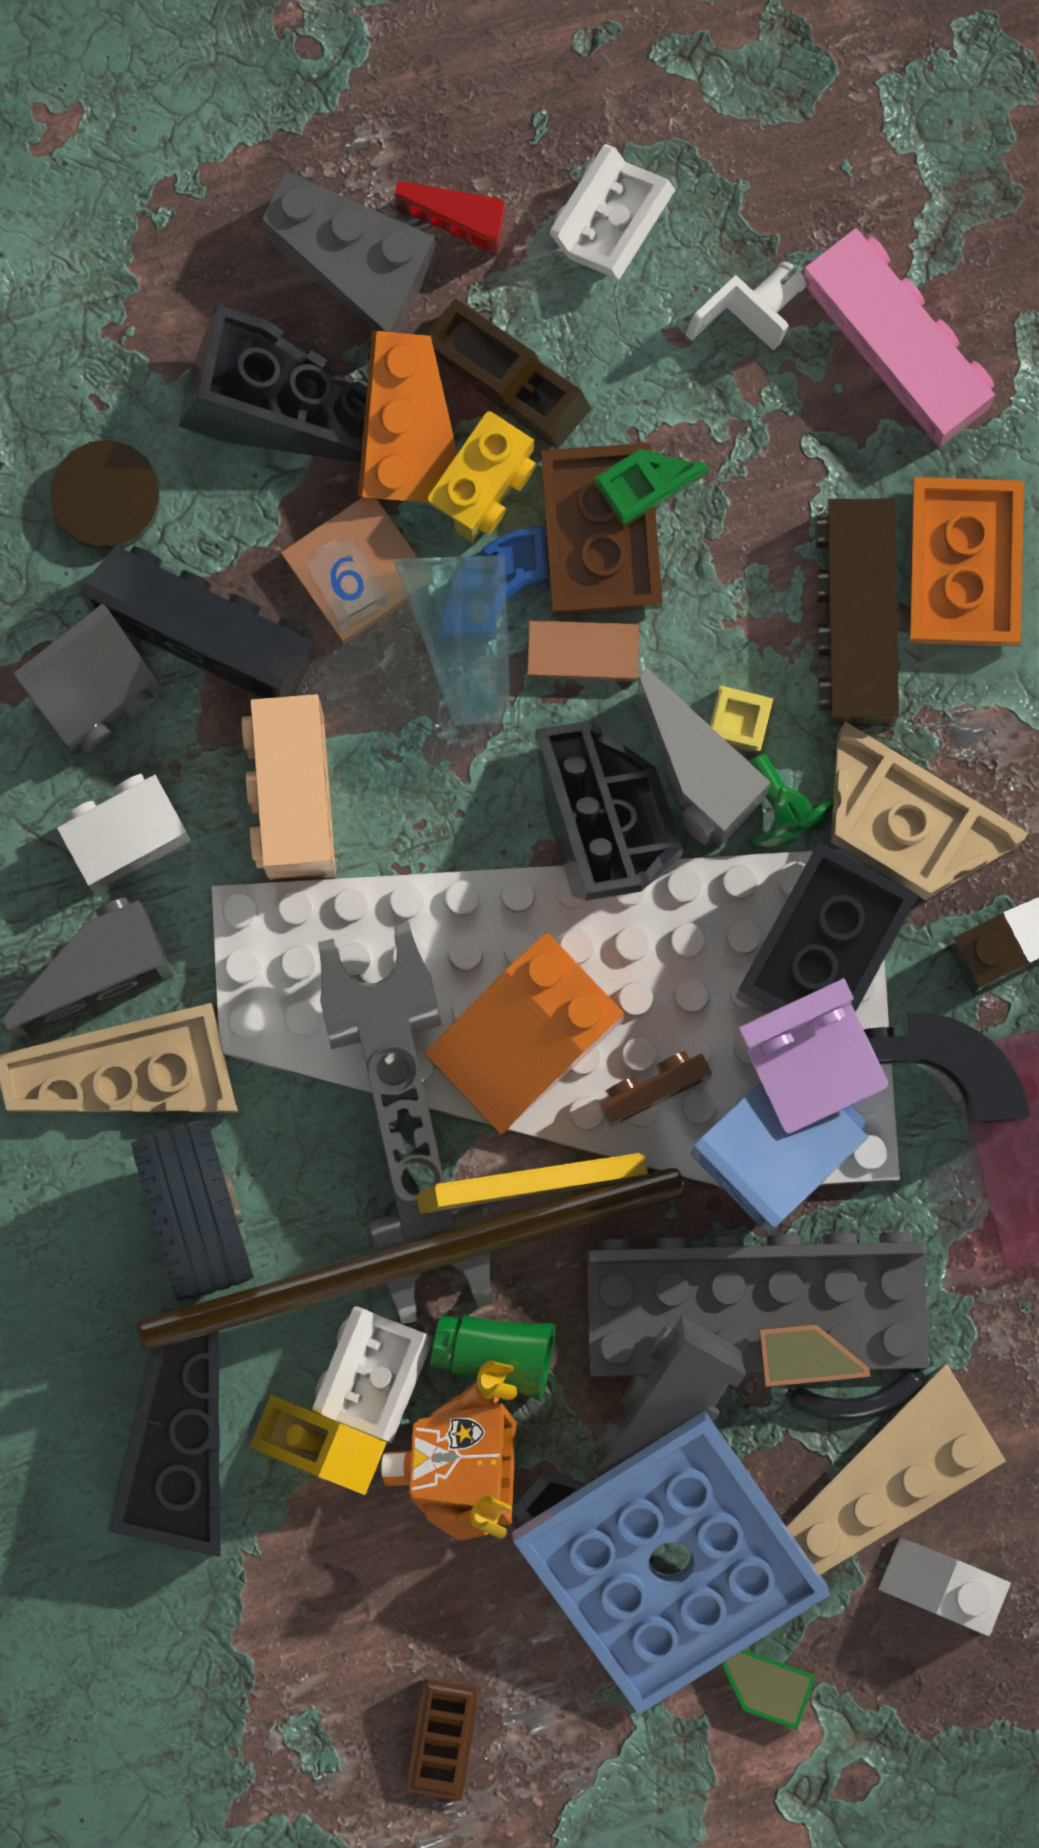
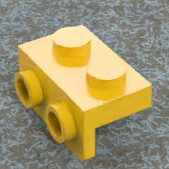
[428,412,537,544]

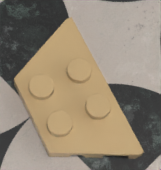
[831,721,1028,900]

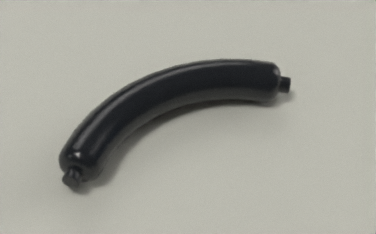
[785,1369,924,1421]

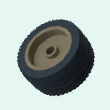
[131,1120,254,1301]

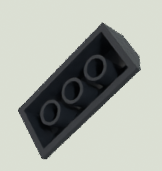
[79,546,316,699]

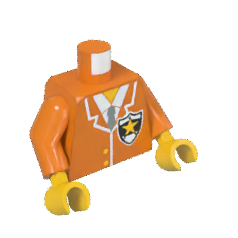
[382,1361,517,1541]

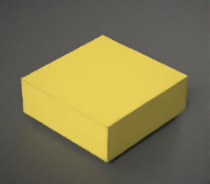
[710,686,773,754]

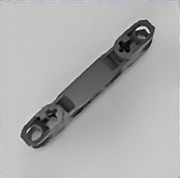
[318,922,493,1324]

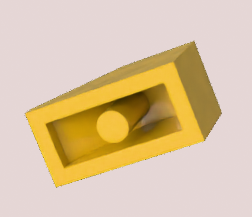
[249,1394,387,1495]

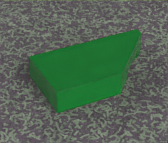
[593,449,709,528]

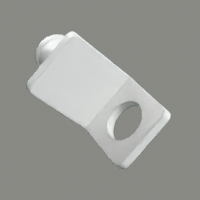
[685,261,806,350]

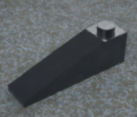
[178,304,367,463]

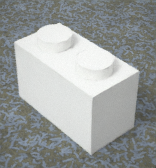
[57,774,191,893]

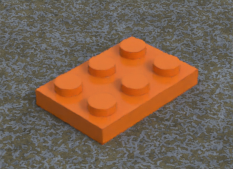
[908,477,1024,647]

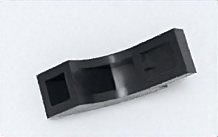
[863,1012,1030,1126]

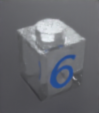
[306,537,389,632]

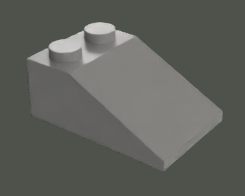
[637,668,771,848]

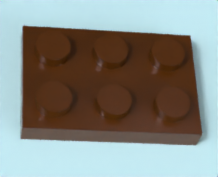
[541,443,663,616]

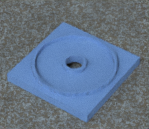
[512,1410,830,1715]

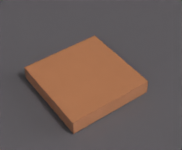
[281,497,434,645]

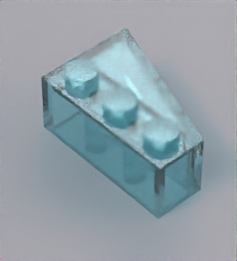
[393,555,513,728]

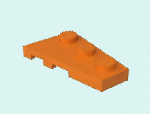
[358,331,457,503]

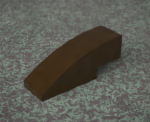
[425,298,591,449]

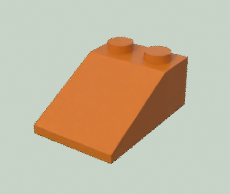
[424,931,625,1135]

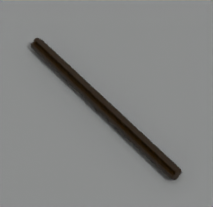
[136,1167,685,1351]

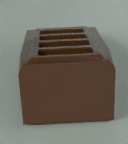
[406,1677,481,1801]

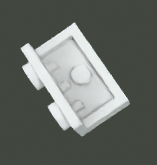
[550,144,675,280]
[313,1306,434,1443]

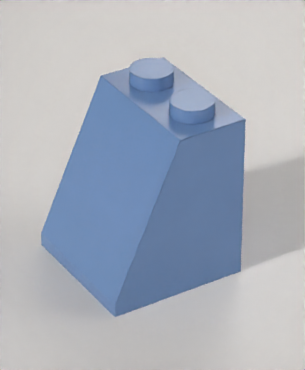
[690,1082,869,1235]

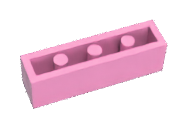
[803,228,995,448]

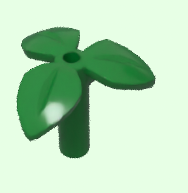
[748,754,833,849]

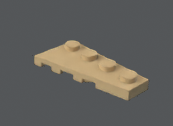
[0,1003,238,1113]
[786,1364,1006,1575]

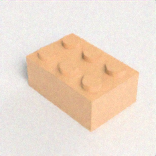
[242,694,336,883]

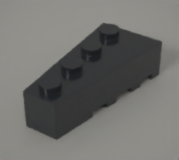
[107,1307,221,1557]

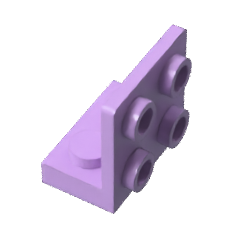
[737,978,889,1134]

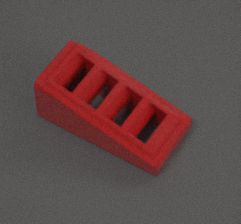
[395,181,505,254]

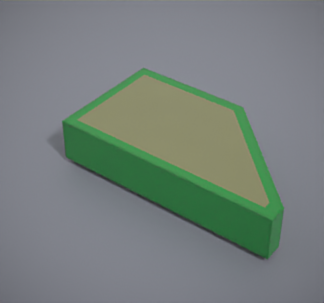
[721,1649,816,1730]

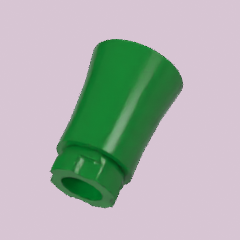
[431,1315,555,1401]

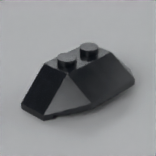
[535,721,683,901]

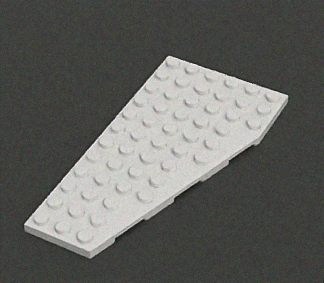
[212,849,900,1189]

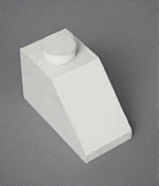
[878,1537,1011,1636]

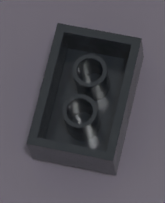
[735,842,919,1014]

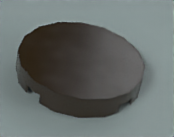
[50,440,160,550]

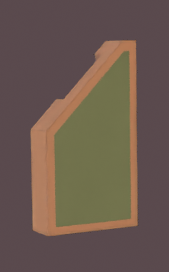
[759,1325,870,1387]

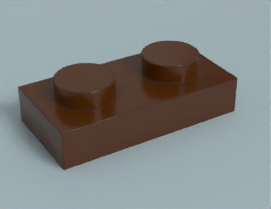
[600,1050,712,1128]

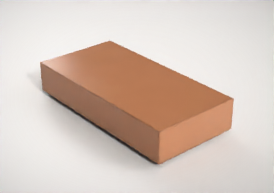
[527,620,640,682]

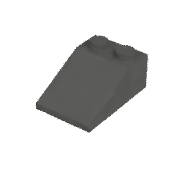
[13,604,160,756]
[3,898,174,1041]

